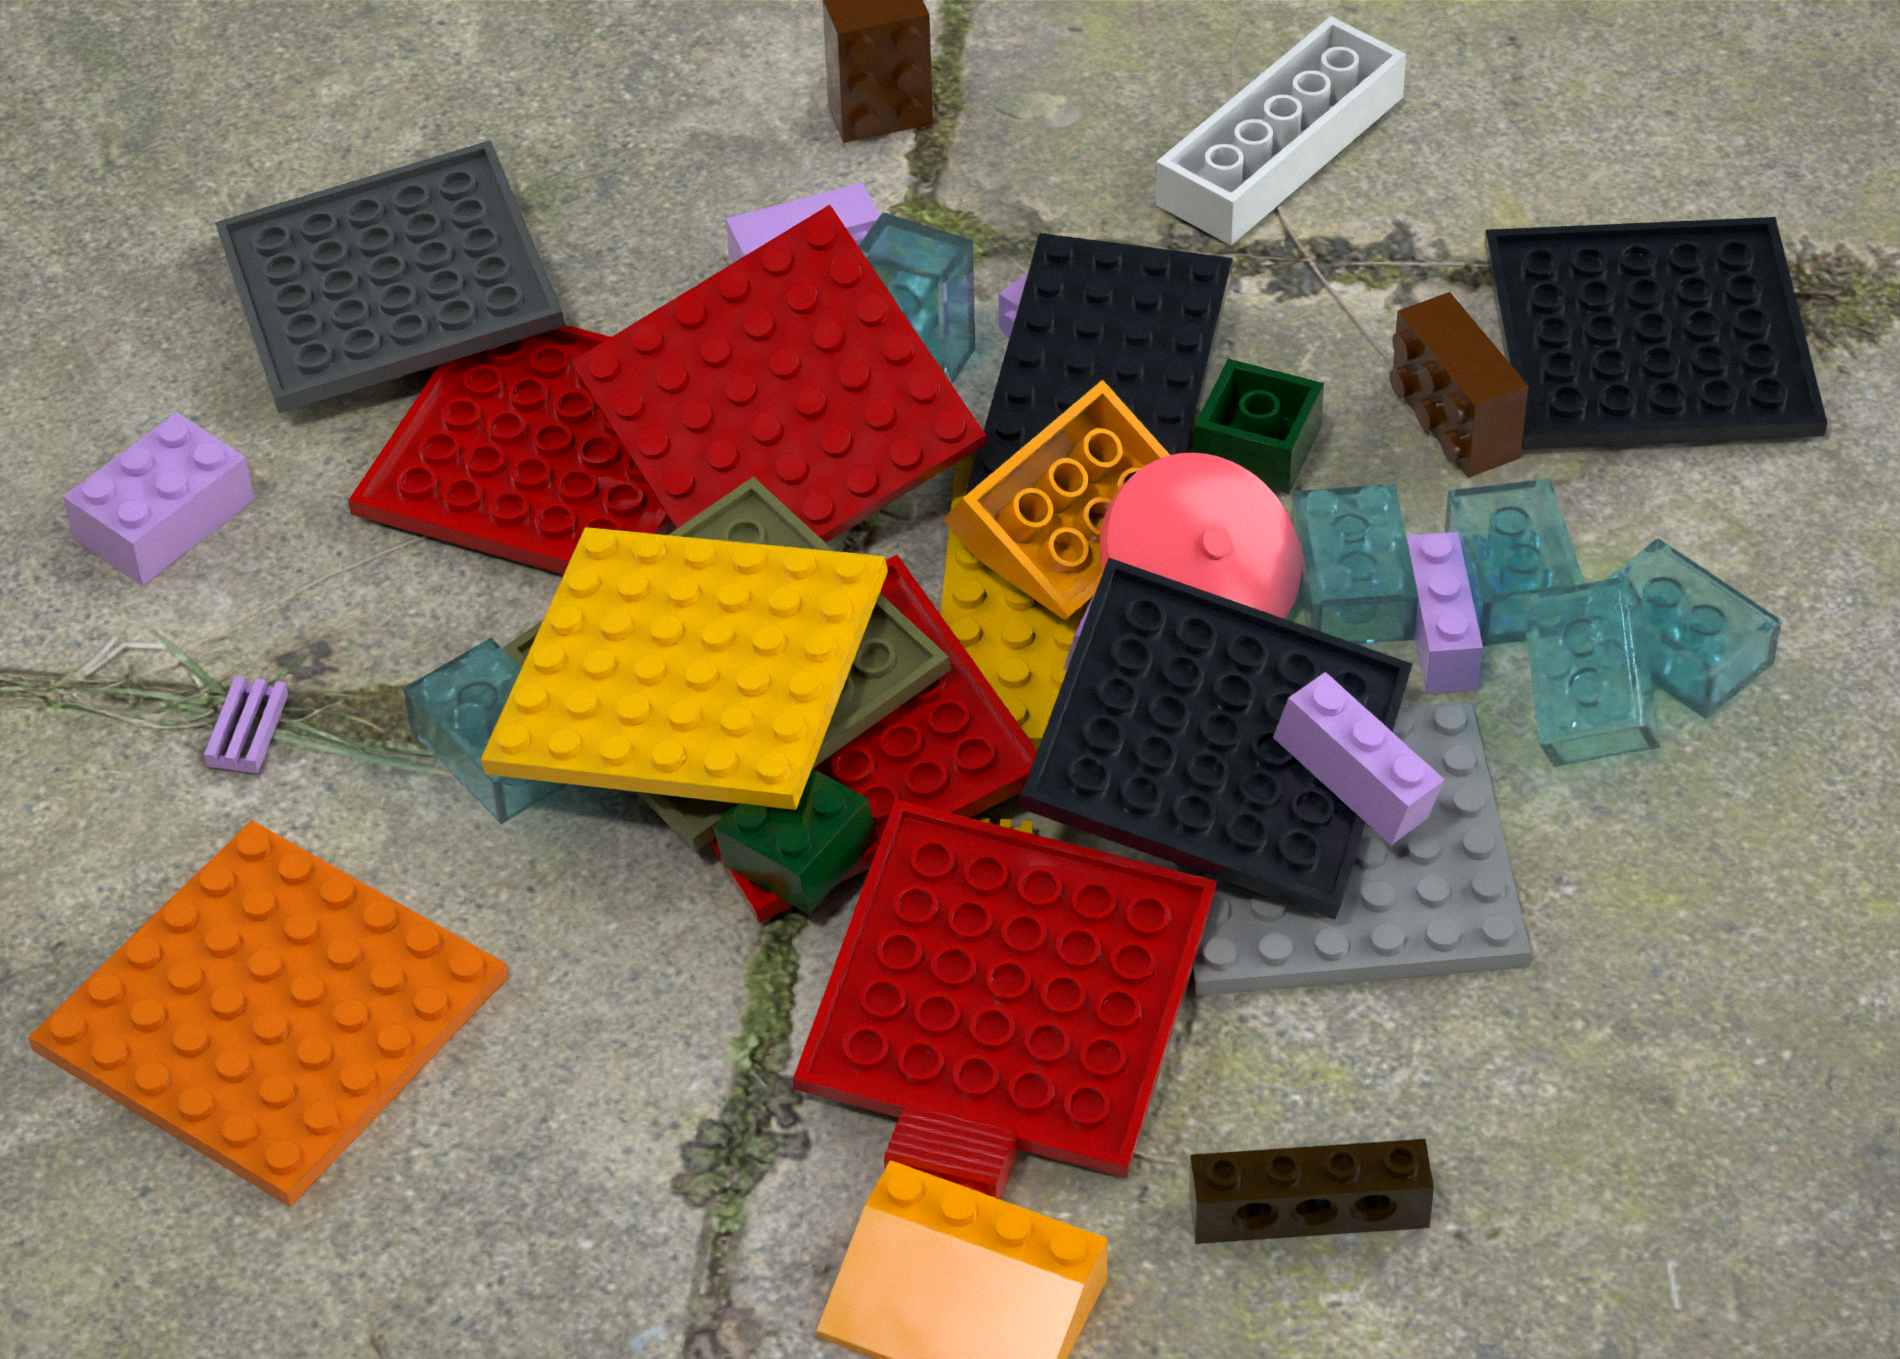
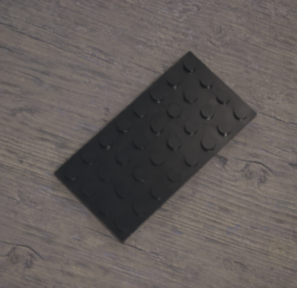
[965,233,1233,496]

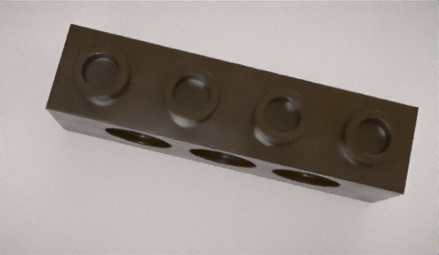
[1189,1139,1434,1244]

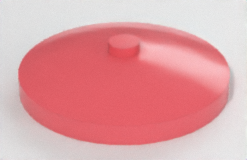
[1100,453,1302,619]

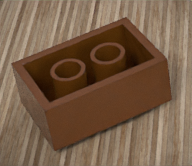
[822,0,933,143]
[1389,292,1528,478]

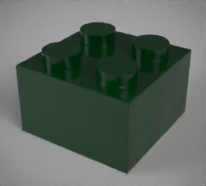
[1193,358,1324,494]
[713,768,878,915]

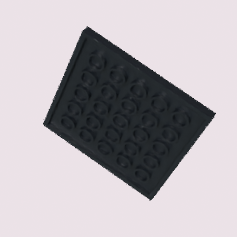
[1484,217,1827,450]
[1017,557,1413,920]

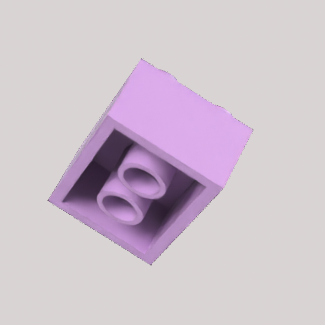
[63,412,255,586]

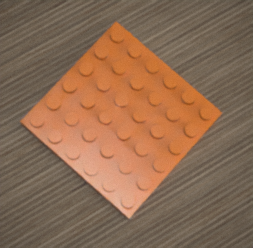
[28,820,509,1207]

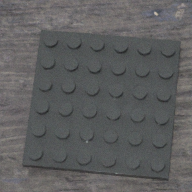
[215,140,566,414]

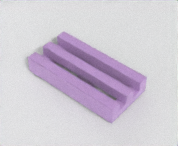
[204,676,288,774]

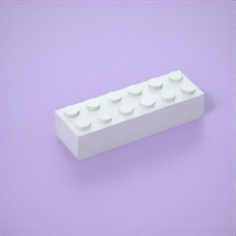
[1155,16,1406,245]

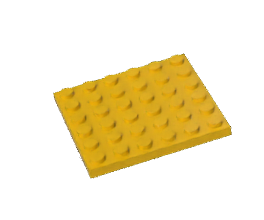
[480,527,888,810]

